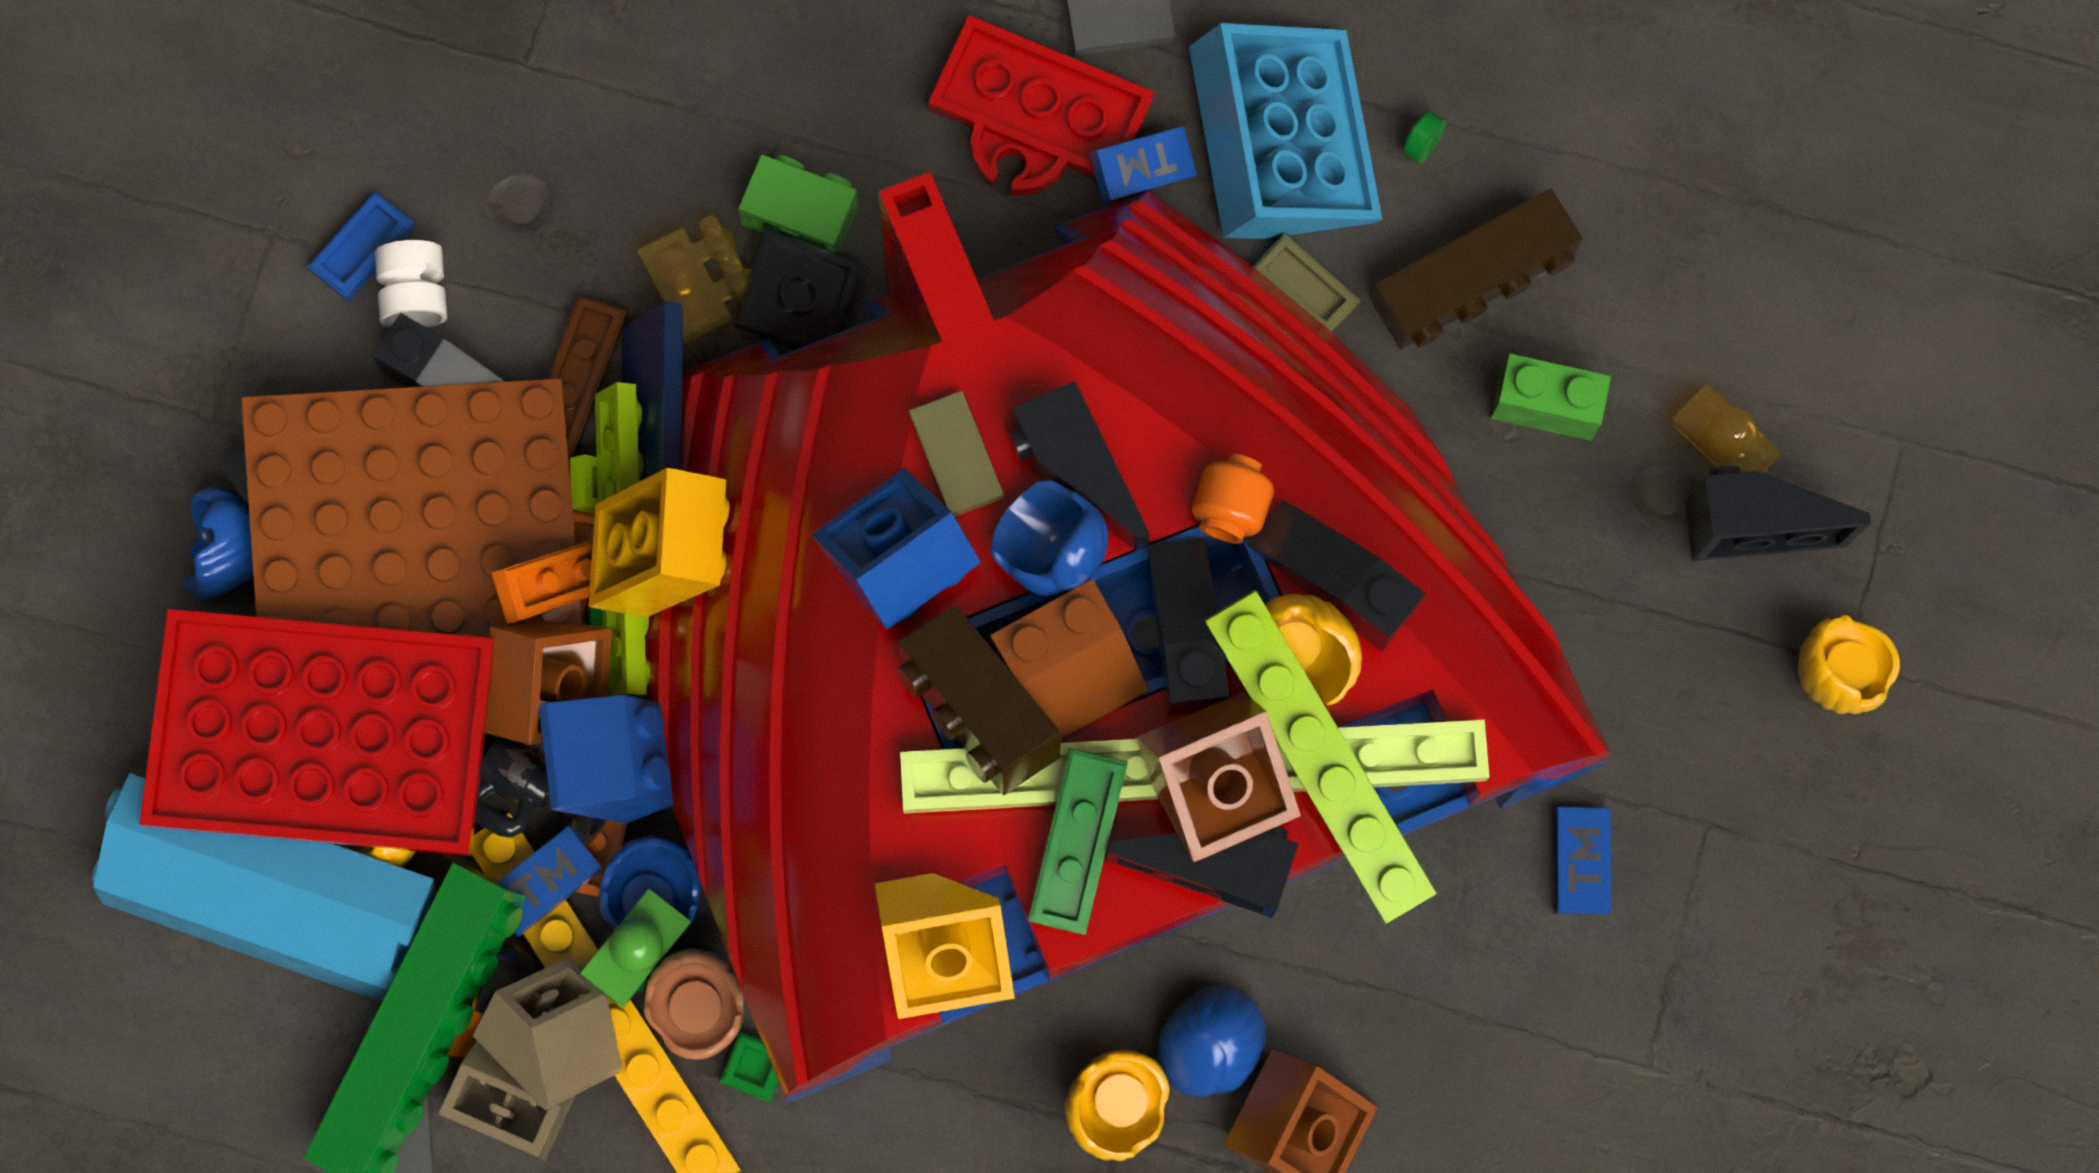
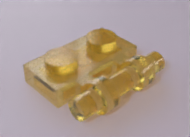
[637,215,751,343]

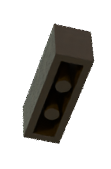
[897,605,1061,796]

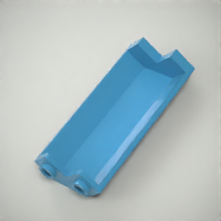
[92,773,437,1002]

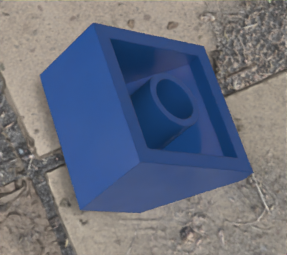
[811,468,981,630]
[539,695,674,824]

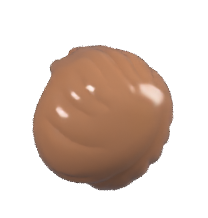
[644,948,745,1060]

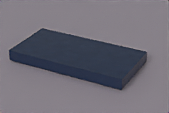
[622,301,683,482]

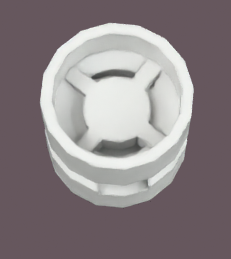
[375,240,447,328]

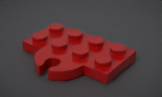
[928,15,1155,196]

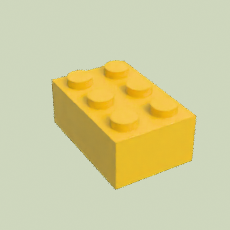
[589,468,729,617]

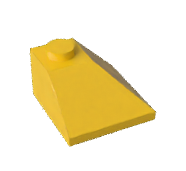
[875,873,1015,1019]

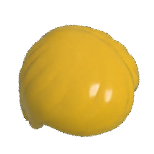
[1265,594,1362,706]
[1797,615,1900,714]
[1064,1050,1170,1161]

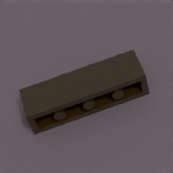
[1370,188,1583,350]

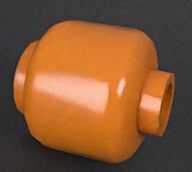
[1191,454,1274,544]

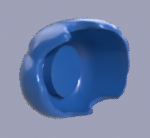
[990,479,1108,597]
[182,486,254,601]
[598,836,700,940]
[1157,984,1267,1098]

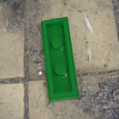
[1028,748,1128,935]

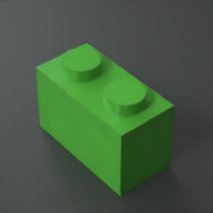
[738,154,859,254]
[1491,353,1611,441]

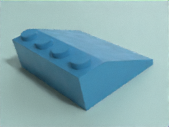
[1189,23,1383,239]

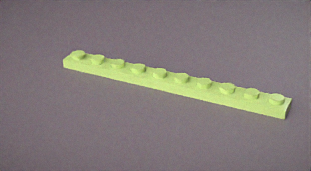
[900,720,1489,814]

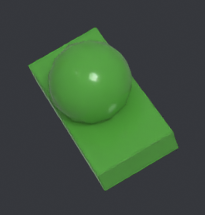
[580,889,691,1009]

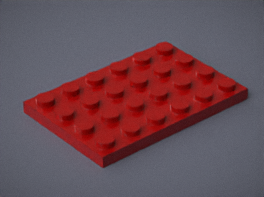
[139,609,494,856]

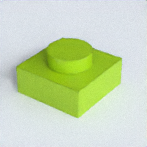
[570,454,598,514]

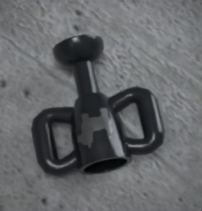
[475,738,607,845]

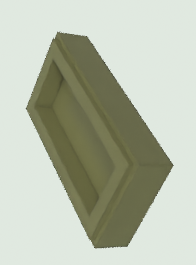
[1253,233,1361,333]
[909,391,1004,517]

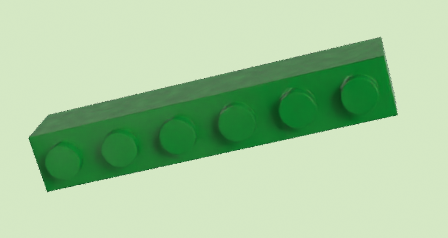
[303,863,527,1173]

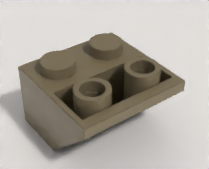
[473,957,622,1110]
[439,1041,576,1161]

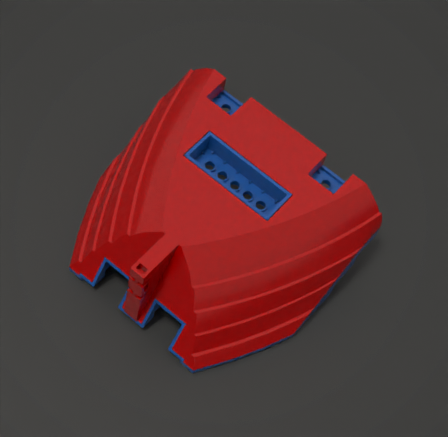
[640,172,1611,1103]

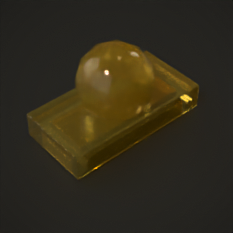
[1669,383,1783,473]

